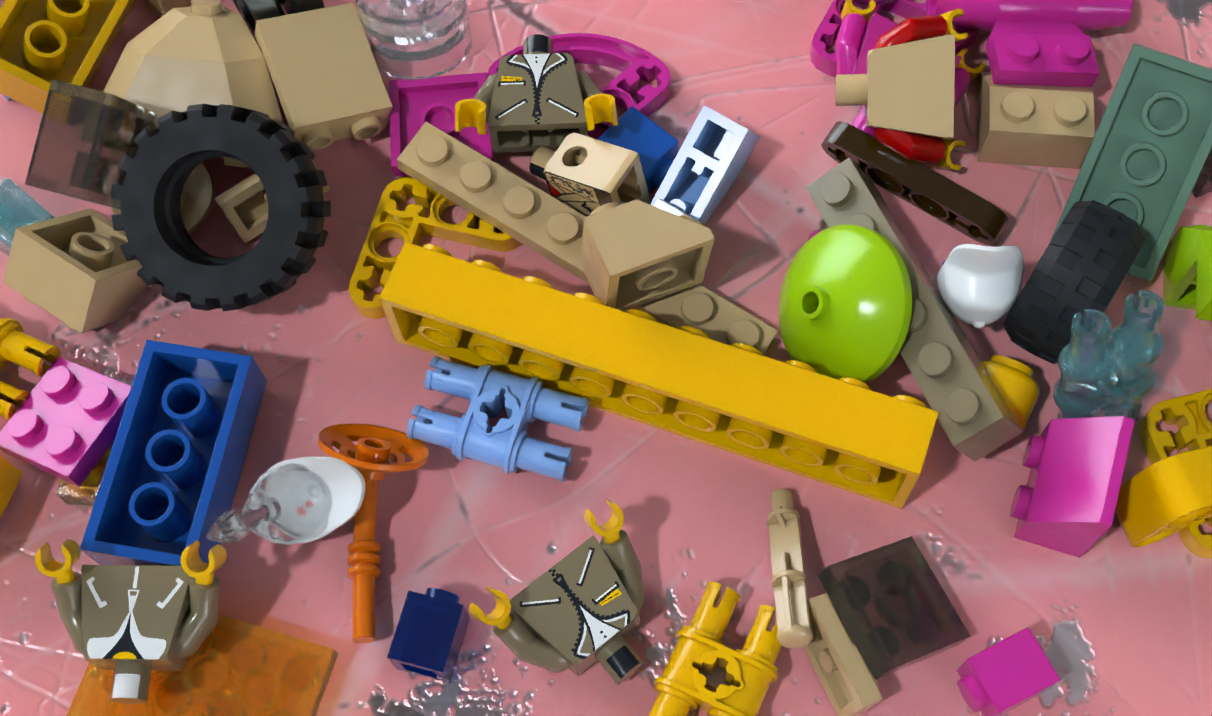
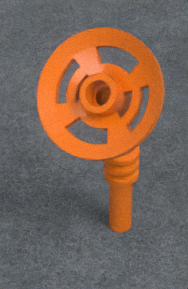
[318,423,429,643]

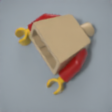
[835,8,968,170]

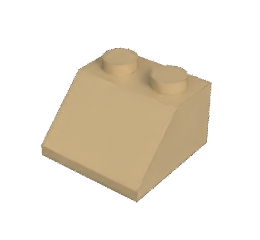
[977,71,1095,169]
[580,199,715,311]
[3,208,148,334]

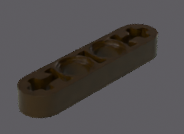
[821,121,1009,245]

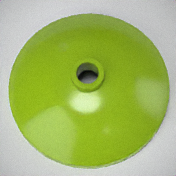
[778,224,912,384]

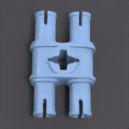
[407,356,589,482]

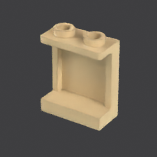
[254,2,392,150]

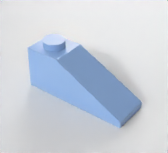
[650,105,760,224]

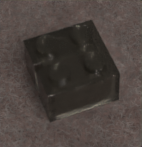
[25,79,156,210]

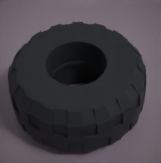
[1003,200,1146,364]

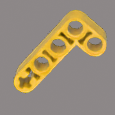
[1115,446,1212,548]

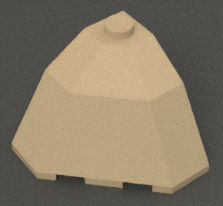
[85,0,283,167]

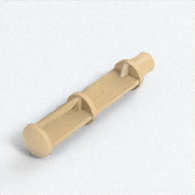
[767,489,813,649]

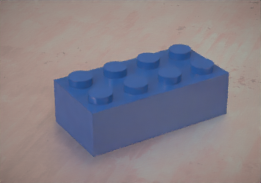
[80,340,267,566]

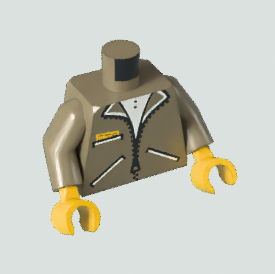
[455,34,618,153]
[469,499,645,685]

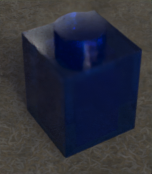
[387,588,470,683]

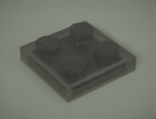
[817,536,970,680]

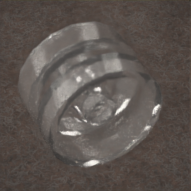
[356,0,472,80]

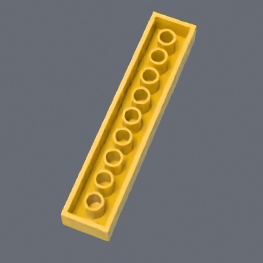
[379,242,939,509]

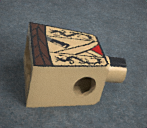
[529,132,651,217]

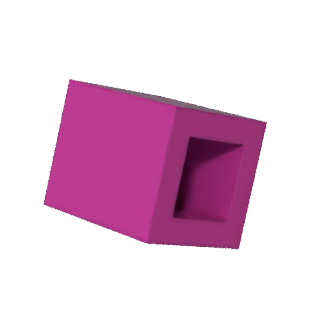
[956,627,1061,716]

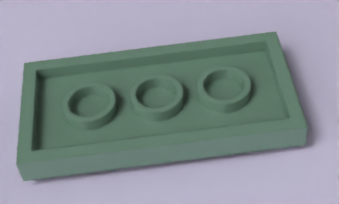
[1051,43,1212,282]

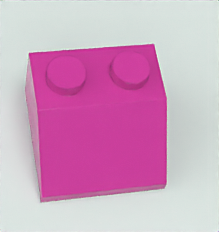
[1010,416,1135,558]

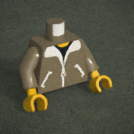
[35,539,227,704]

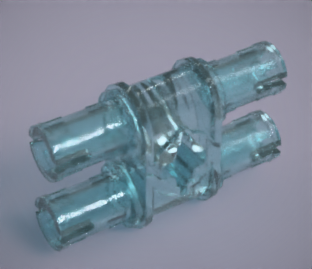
[1053,290,1165,423]

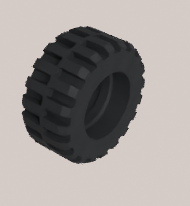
[111,104,331,311]

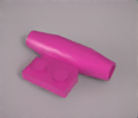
[926,0,1133,87]

